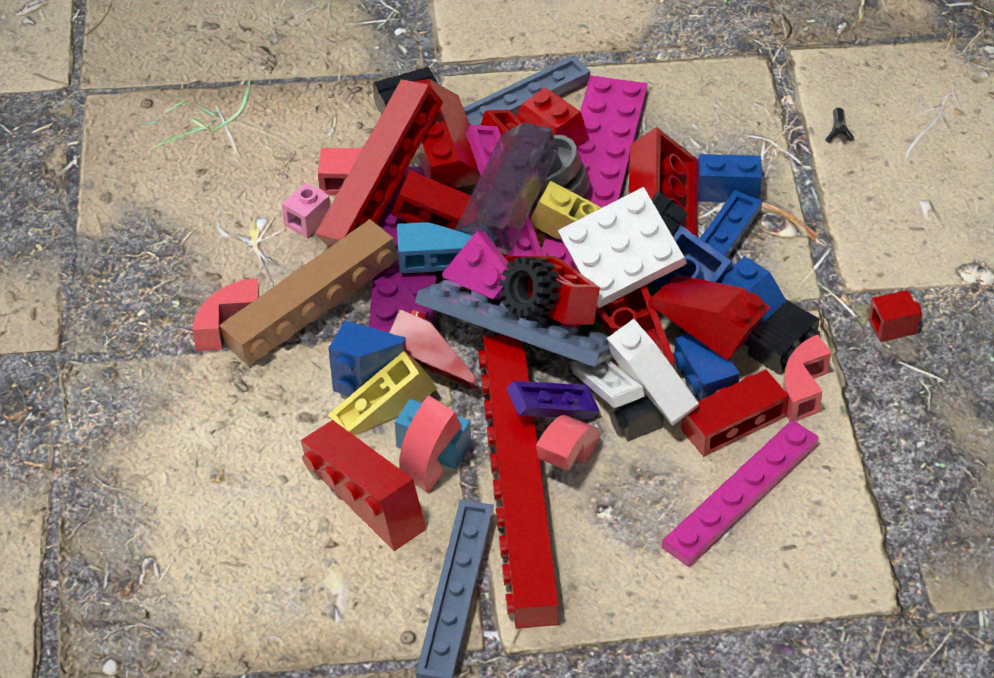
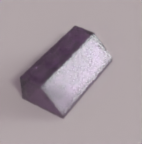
[455,122,559,251]

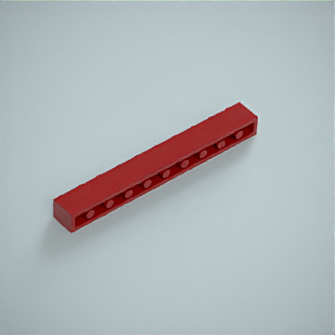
[478,335,558,629]

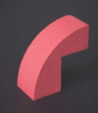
[192,278,260,351]
[783,335,831,422]
[399,395,462,493]
[536,415,601,471]

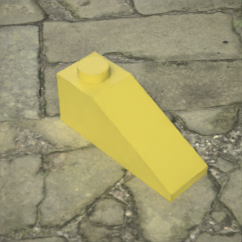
[328,351,437,436]

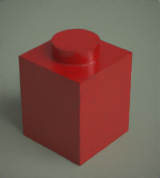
[868,290,922,342]

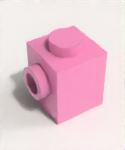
[282,183,330,238]

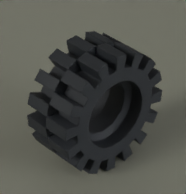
[499,257,561,317]

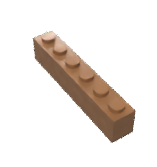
[219,219,399,366]

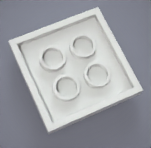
[558,187,687,308]

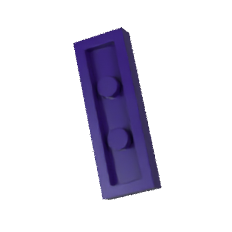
[506,381,600,419]

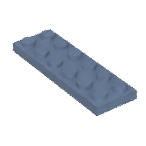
[415,280,612,367]

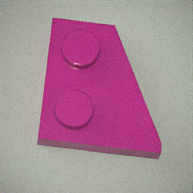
[441,231,509,300]

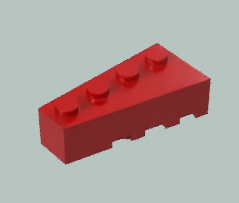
[595,285,679,375]
[300,420,427,551]

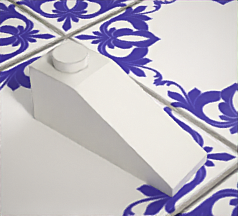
[607,319,699,426]

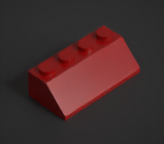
[415,79,482,188]
[628,127,698,236]

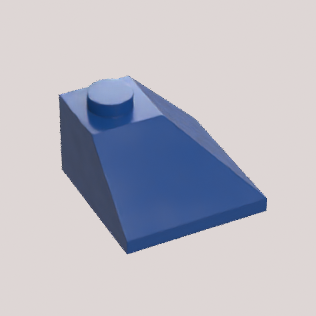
[719,256,786,347]

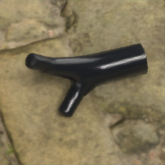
[825,108,854,142]

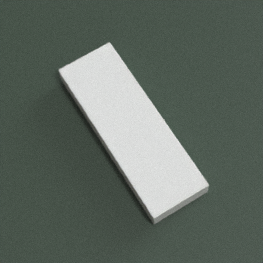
[570,359,644,408]

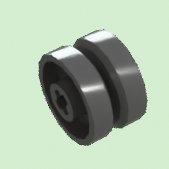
[512,135,590,209]

